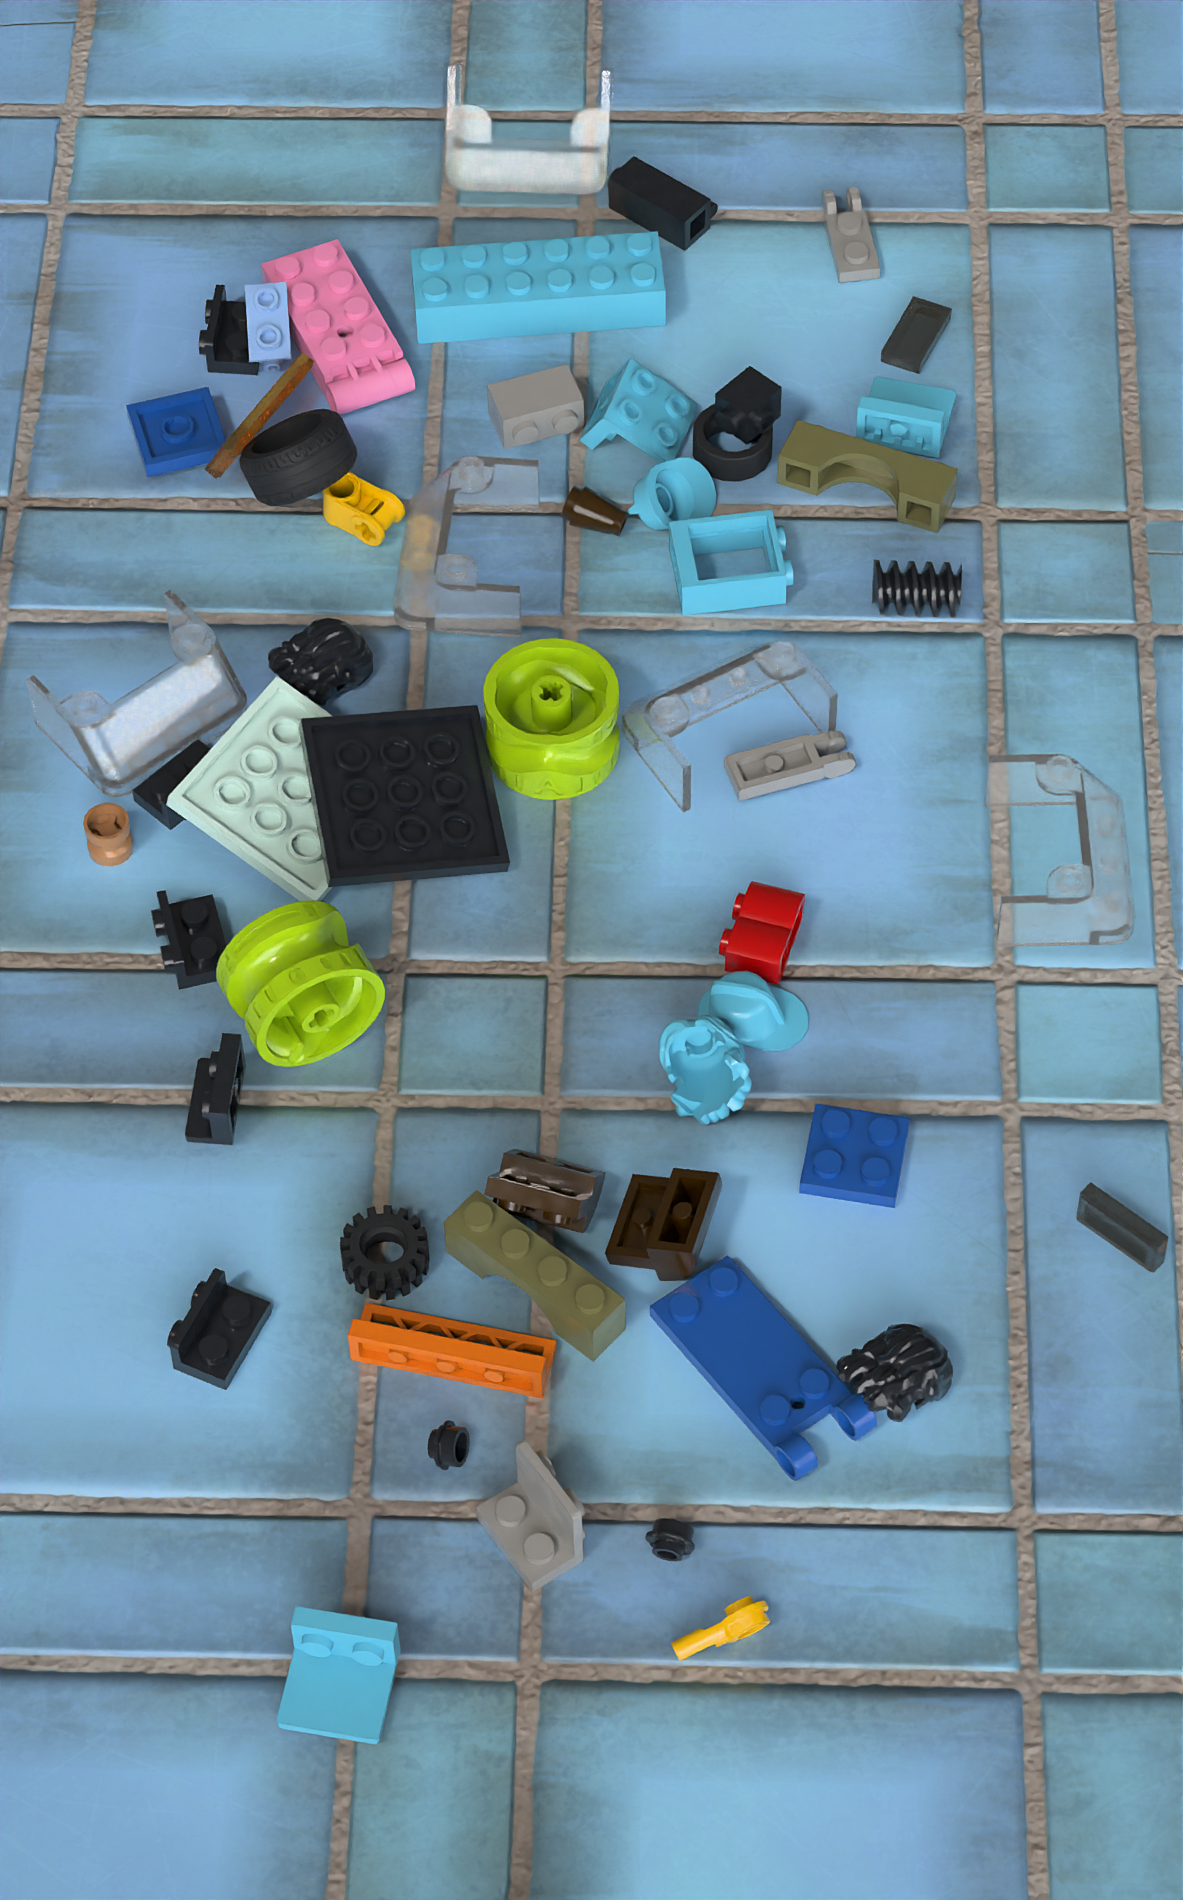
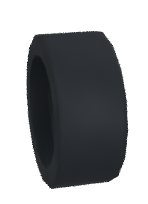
[693,404,773,482]

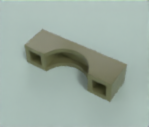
[778,420,958,533]
[444,1190,626,1362]

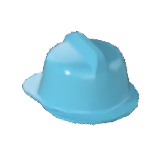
[628,457,717,530]
[697,971,809,1052]

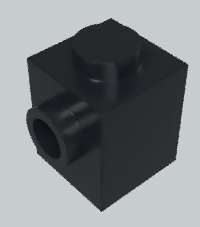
[715,366,782,444]

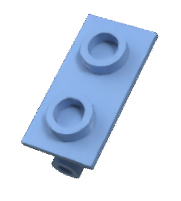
[245,282,291,372]

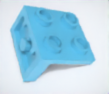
[579,358,698,463]
[856,376,956,458]
[277,1606,401,1744]

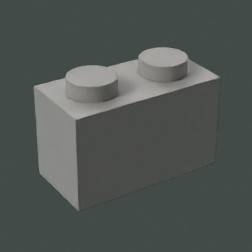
[487,364,584,449]

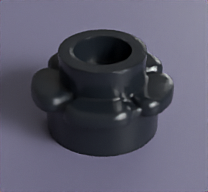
[427,1420,470,1470]
[645,1518,695,1562]

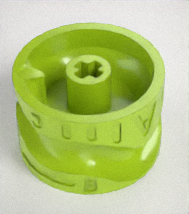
[483,638,620,800]
[216,900,385,1067]

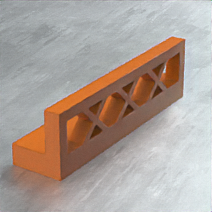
[348,1303,557,1399]

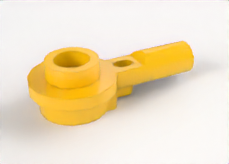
[671,1596,770,1661]

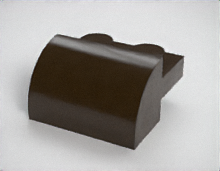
[484,1149,606,1233]
[605,1168,722,1281]

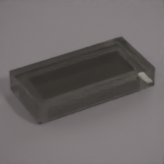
[881,296,952,374]
[1076,1182,1169,1273]

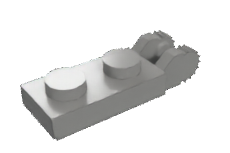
[822,187,880,283]
[724,730,857,801]

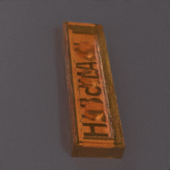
[204,352,314,479]

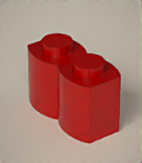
[719,881,805,984]

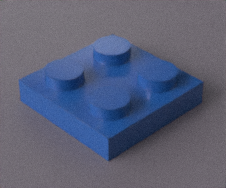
[126,387,230,477]
[799,1103,910,1208]

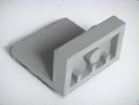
[475,1440,586,1593]

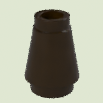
[561,486,628,537]

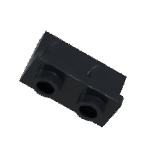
[199,284,260,375]
[132,739,211,830]
[151,890,226,990]
[185,1033,246,1145]
[167,1268,272,1390]

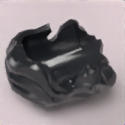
[268,618,373,706]
[836,1323,953,1422]

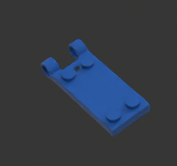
[650,1255,878,1481]

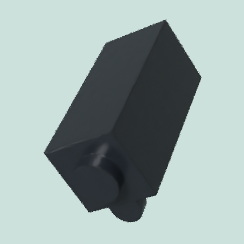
[607,156,718,251]

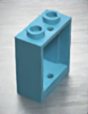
[669,510,793,616]

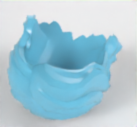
[658,1015,752,1125]

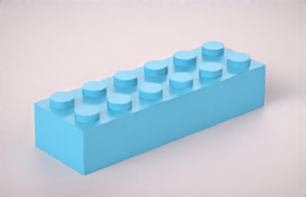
[410,231,666,344]

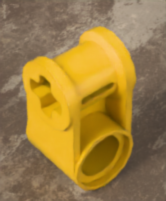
[322,472,405,546]

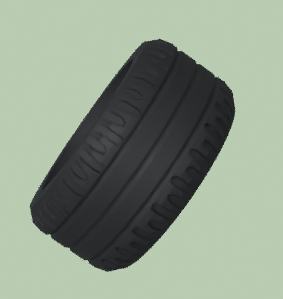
[239,409,358,506]

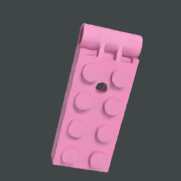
[261,239,415,415]

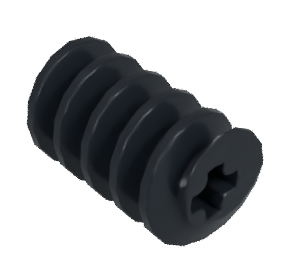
[872,560,962,618]

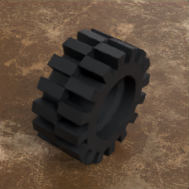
[340,1205,430,1300]

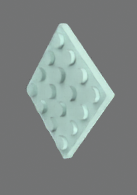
[166,676,333,901]

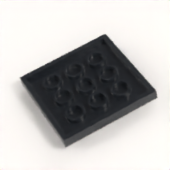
[299,705,510,887]

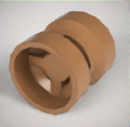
[83,803,134,866]

